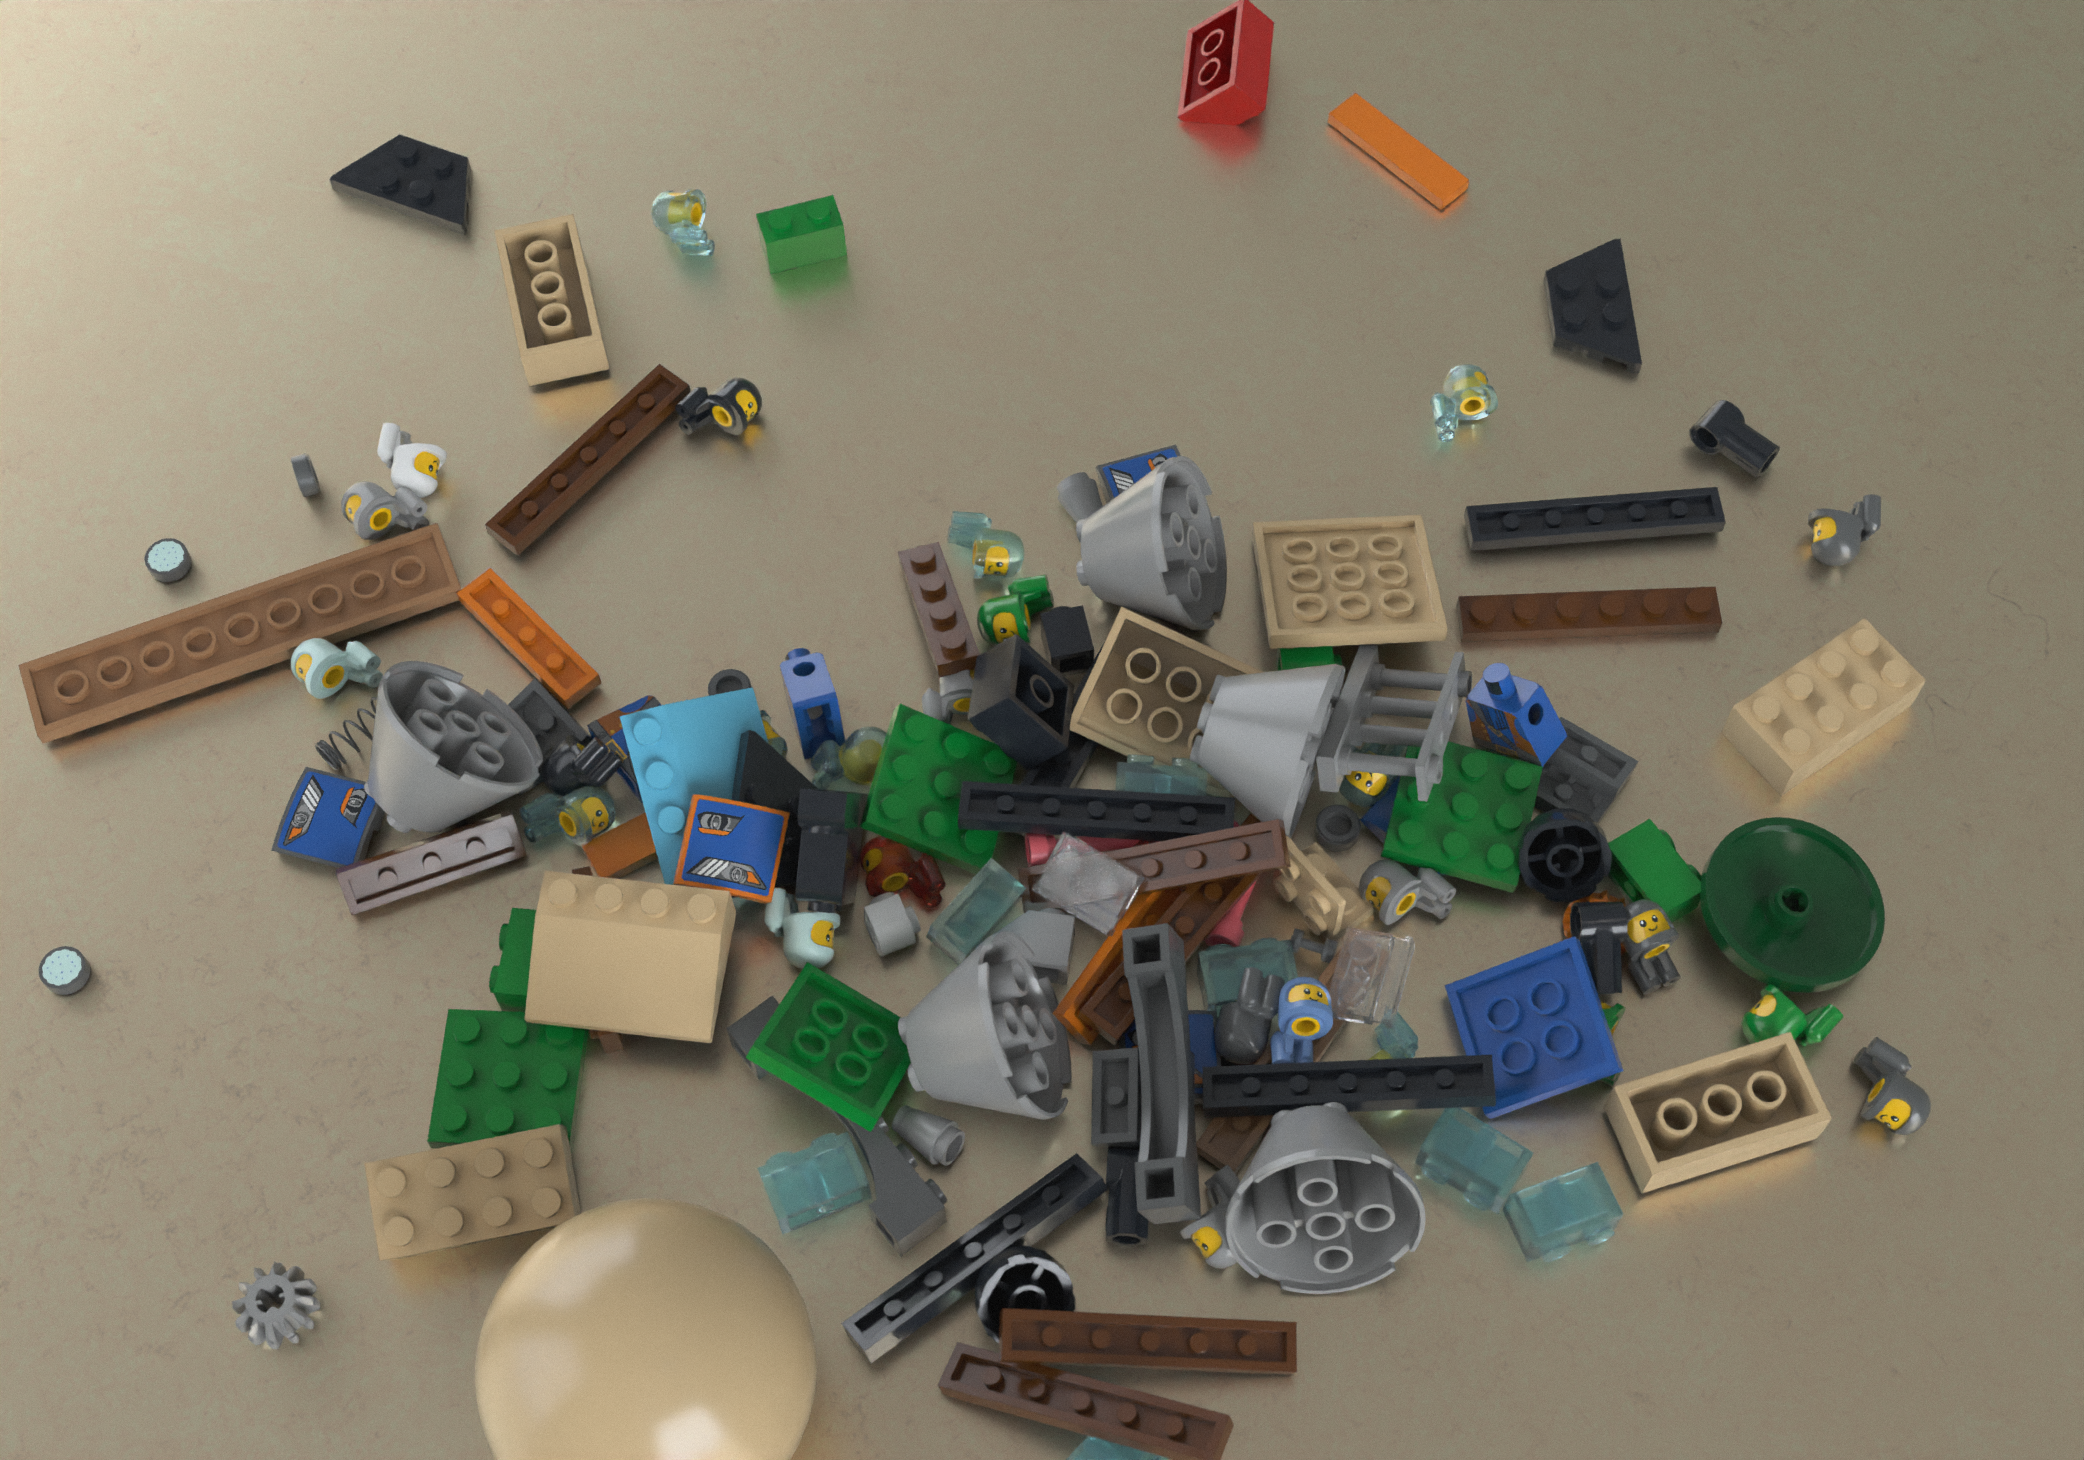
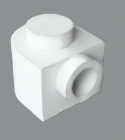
[864,892,921,957]

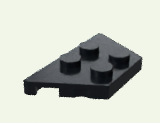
[329,134,471,235]
[1543,239,1642,374]
[731,730,818,899]

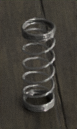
[315,697,377,770]

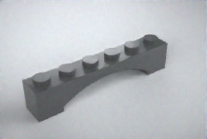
[1122,923,1201,1224]
[727,996,947,1257]

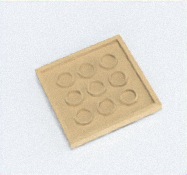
[1252,515,1448,649]

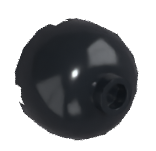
[1518,808,1612,902]
[975,1246,1076,1343]

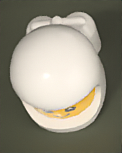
[377,423,447,498]

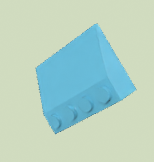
[619,687,769,885]

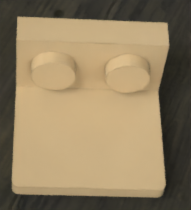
[1273,836,1374,941]

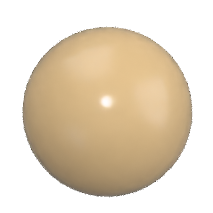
[475,1198,817,1460]

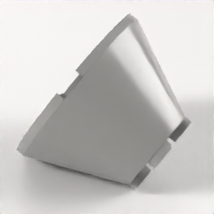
[1076,456,1227,630]
[364,661,543,833]
[1190,664,1345,839]
[898,931,1071,1120]
[1225,1102,1426,1294]

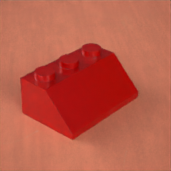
[1177,0,1274,126]

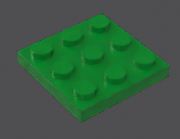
[859,704,1017,877]
[1380,741,1543,893]
[746,962,911,1132]
[427,1009,589,1154]

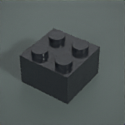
[968,634,1075,770]

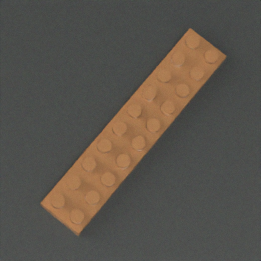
[18,523,461,744]

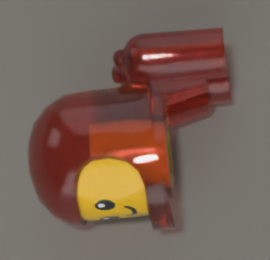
[860,835,946,908]

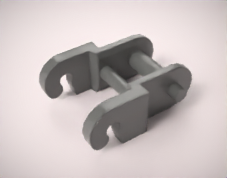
[1288,928,1339,963]

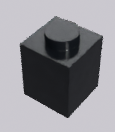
[1040,605,1094,676]

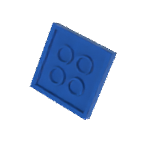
[1445,936,1624,1119]

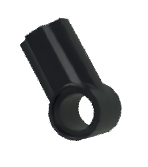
[1689,400,1780,477]
[1570,901,1627,994]
[1105,1147,1148,1247]

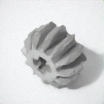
[232,1262,321,1349]

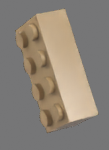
[494,214,610,386]
[1722,618,1926,796]
[1604,1032,1832,1194]
[364,1124,581,1261]

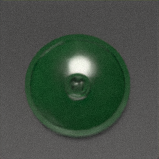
[1699,817,1885,993]

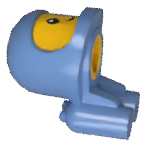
[1270,977,1333,1064]

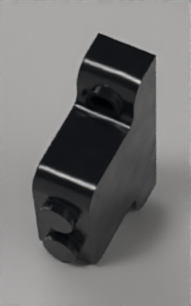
[796,789,869,913]

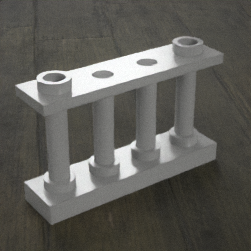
[1316,645,1472,802]

